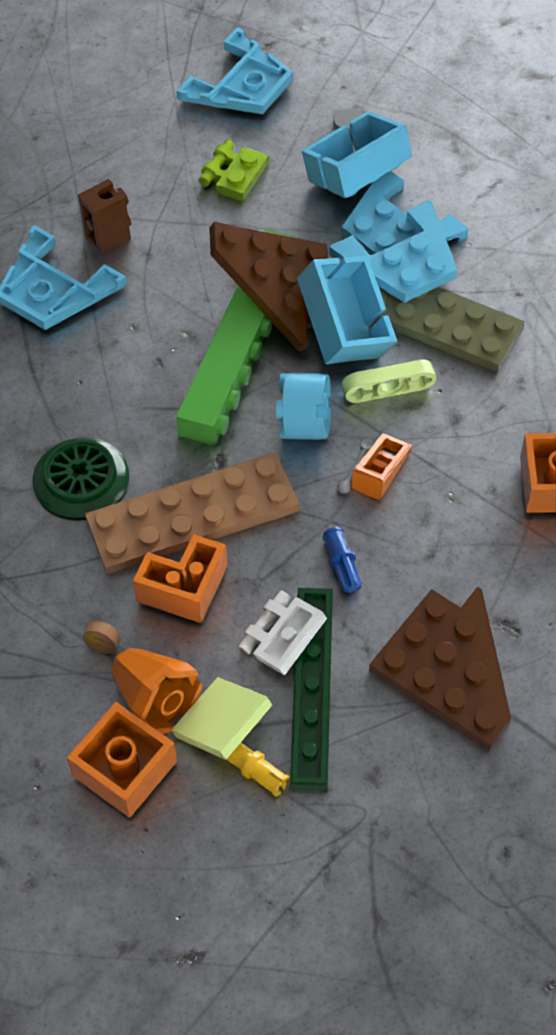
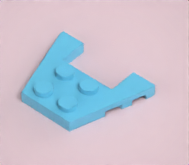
[177,27,293,114]
[342,170,469,255]
[329,200,457,303]
[0,225,127,330]

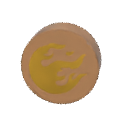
[82,621,121,654]

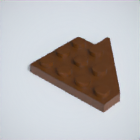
[209,221,328,351]
[369,587,511,751]

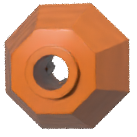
[111,648,203,734]

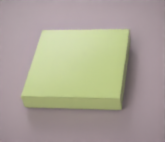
[172,677,272,760]

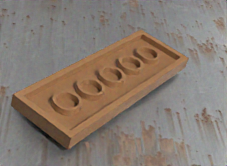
[85,452,300,575]

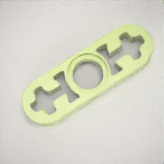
[342,360,436,403]

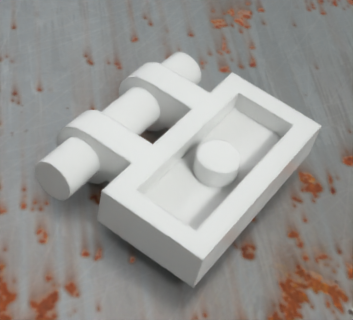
[238,590,327,676]

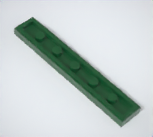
[290,588,333,791]

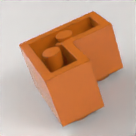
[133,534,228,623]

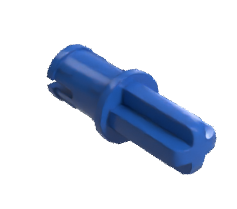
[322,527,362,594]

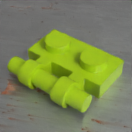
[198,139,269,202]

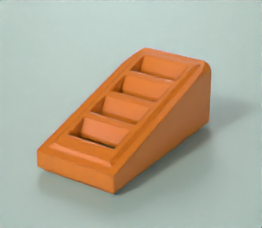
[351,433,412,500]

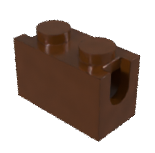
[78,179,132,255]

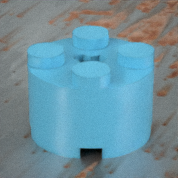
[276,373,331,440]

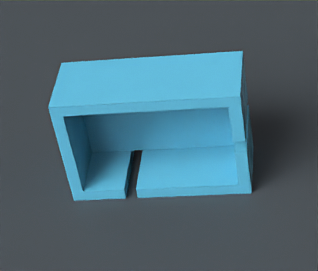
[301,111,413,198]
[297,255,397,364]

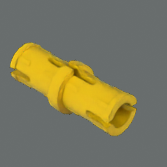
[226,743,290,797]

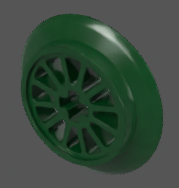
[32,437,129,518]

